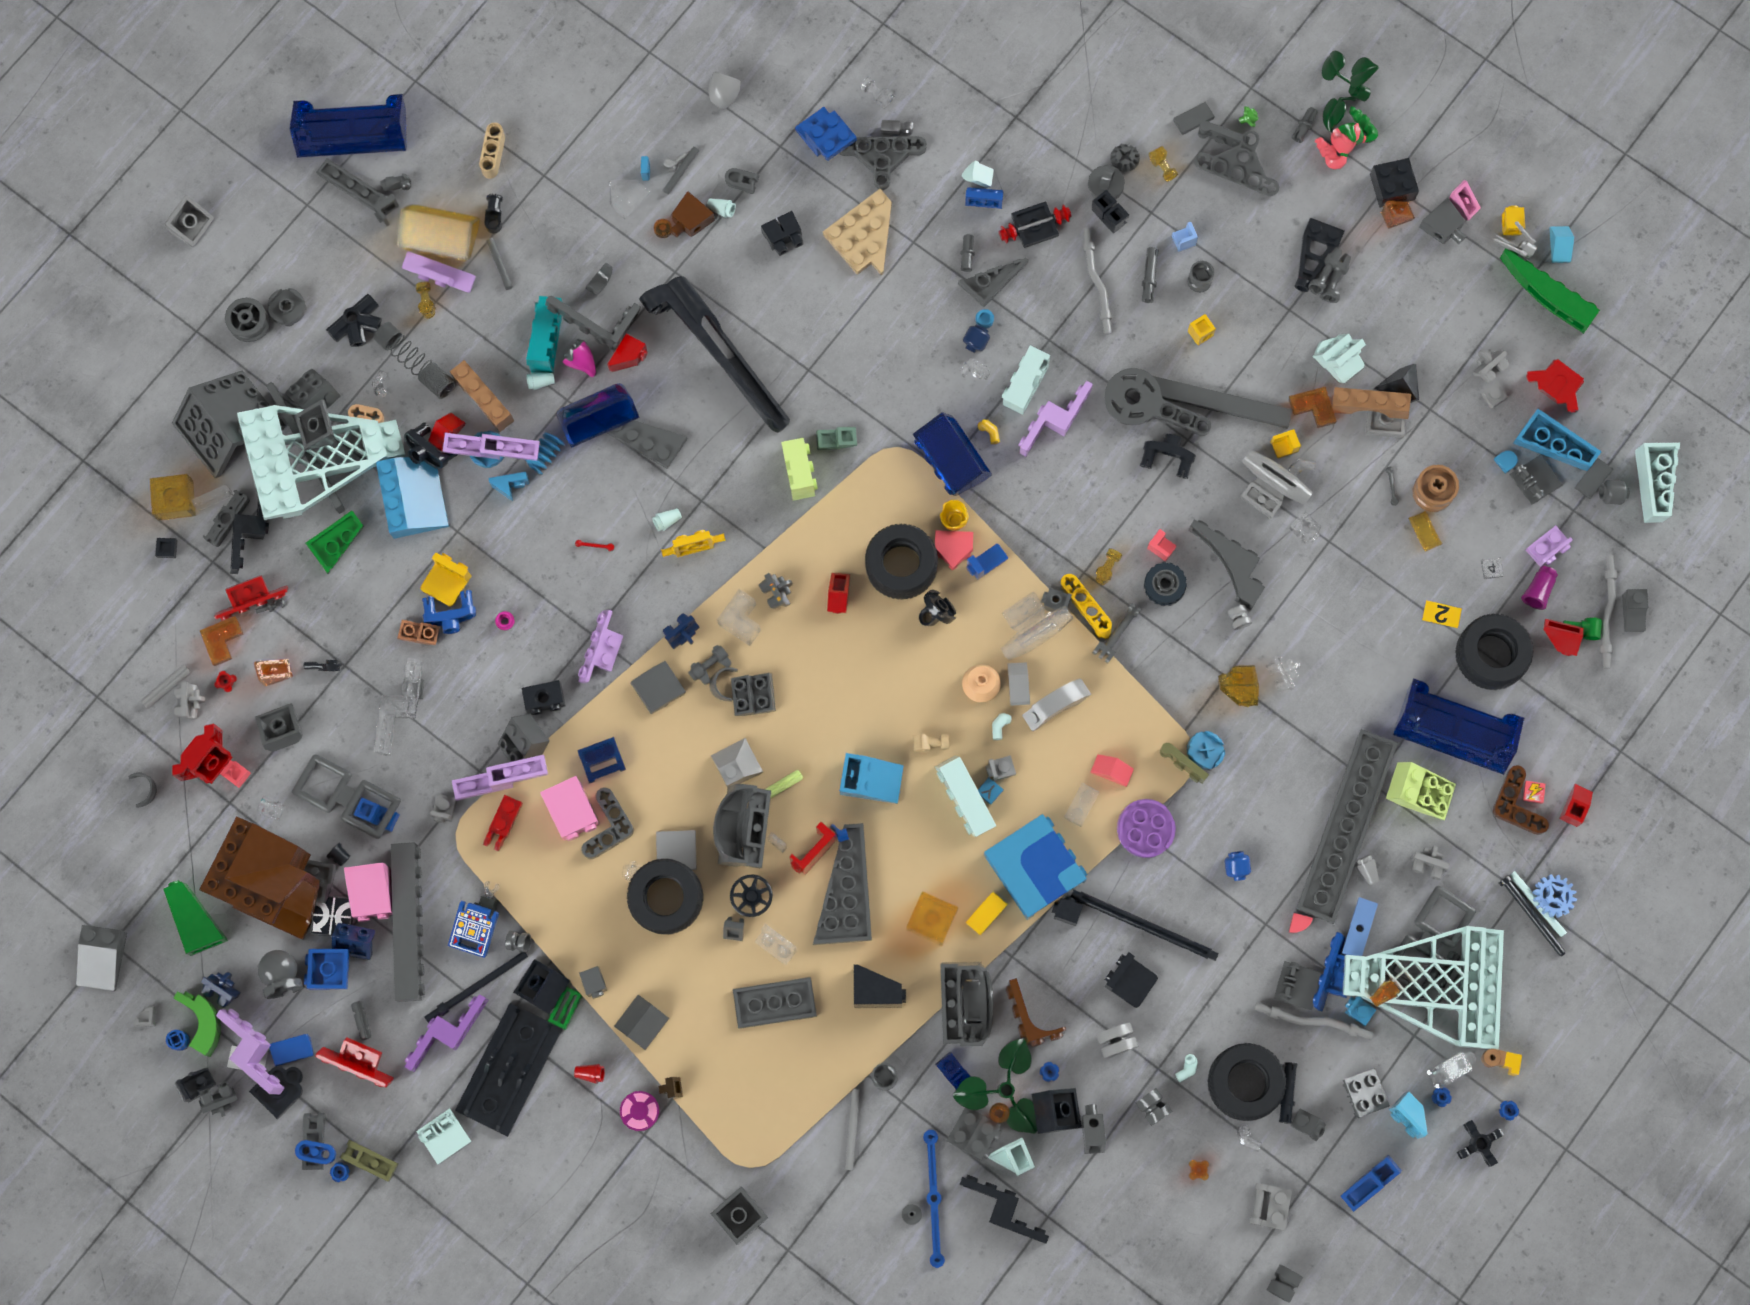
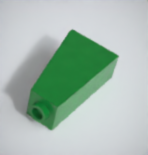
[163,880,228,956]

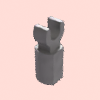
[881,120,913,135]

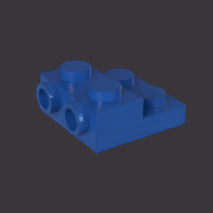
[304,949,350,990]

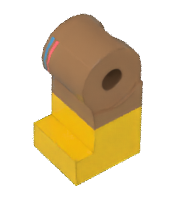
[1481,1049,1522,1076]

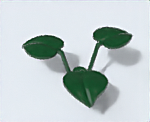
[1322,51,1380,133]
[953,1039,1037,1134]

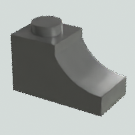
[1622,589,1649,632]

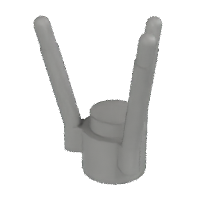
[1493,221,1537,259]

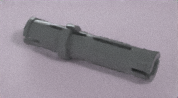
[1141,247,1159,303]

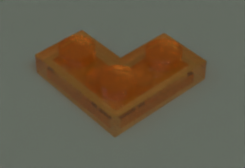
[1288,387,1336,428]
[200,616,244,666]

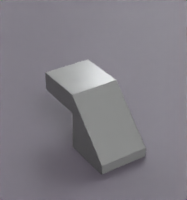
[1007,662,1030,706]

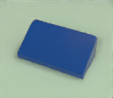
[269,1034,314,1066]

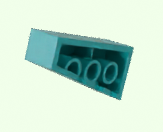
[526,296,563,373]

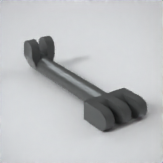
[1092,603,1142,664]

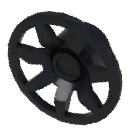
[730,874,773,917]

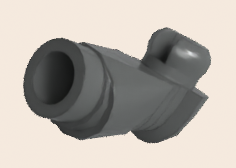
[380,173,411,191]

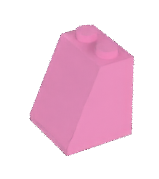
[540,776,599,841]
[344,863,393,922]

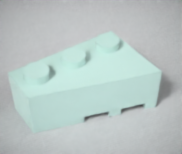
[1002,345,1050,415]

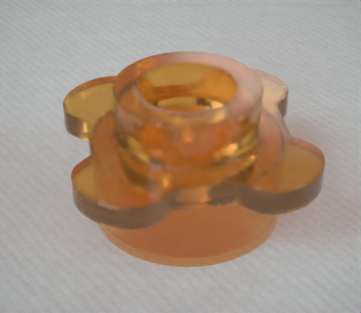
[1189,1160,1209,1180]

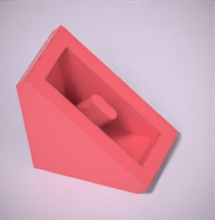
[1090,754,1134,787]

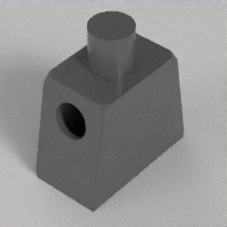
[1419,198,1466,245]
[1082,1104,1106,1154]

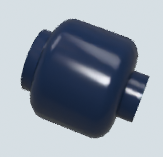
[963,324,990,353]

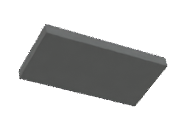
[733,977,817,1029]

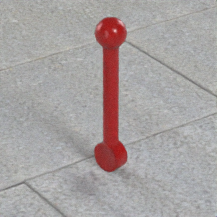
[575,540,614,551]

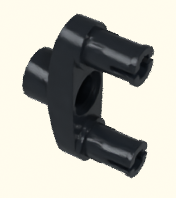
[404,422,458,469]
[1140,434,1196,479]

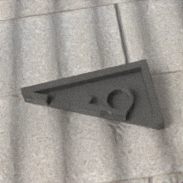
[958,258,1028,307]

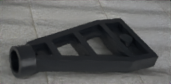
[1295,218,1345,292]

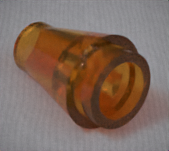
[1370,979,1400,1007]
[989,1103,1009,1123]

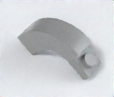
[1022,679,1091,731]

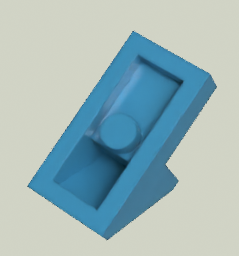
[488,472,529,501]

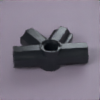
[326,294,382,347]

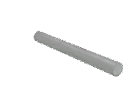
[845,1089,860,1171]

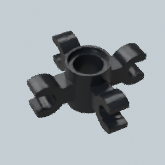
[1457,1120,1504,1167]

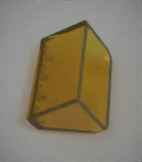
[396,204,480,261]

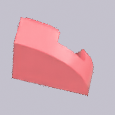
[1289,913,1313,933]

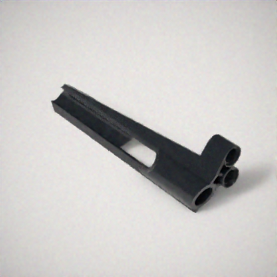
[639,276,790,433]

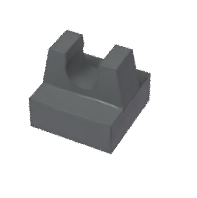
[723,917,744,941]

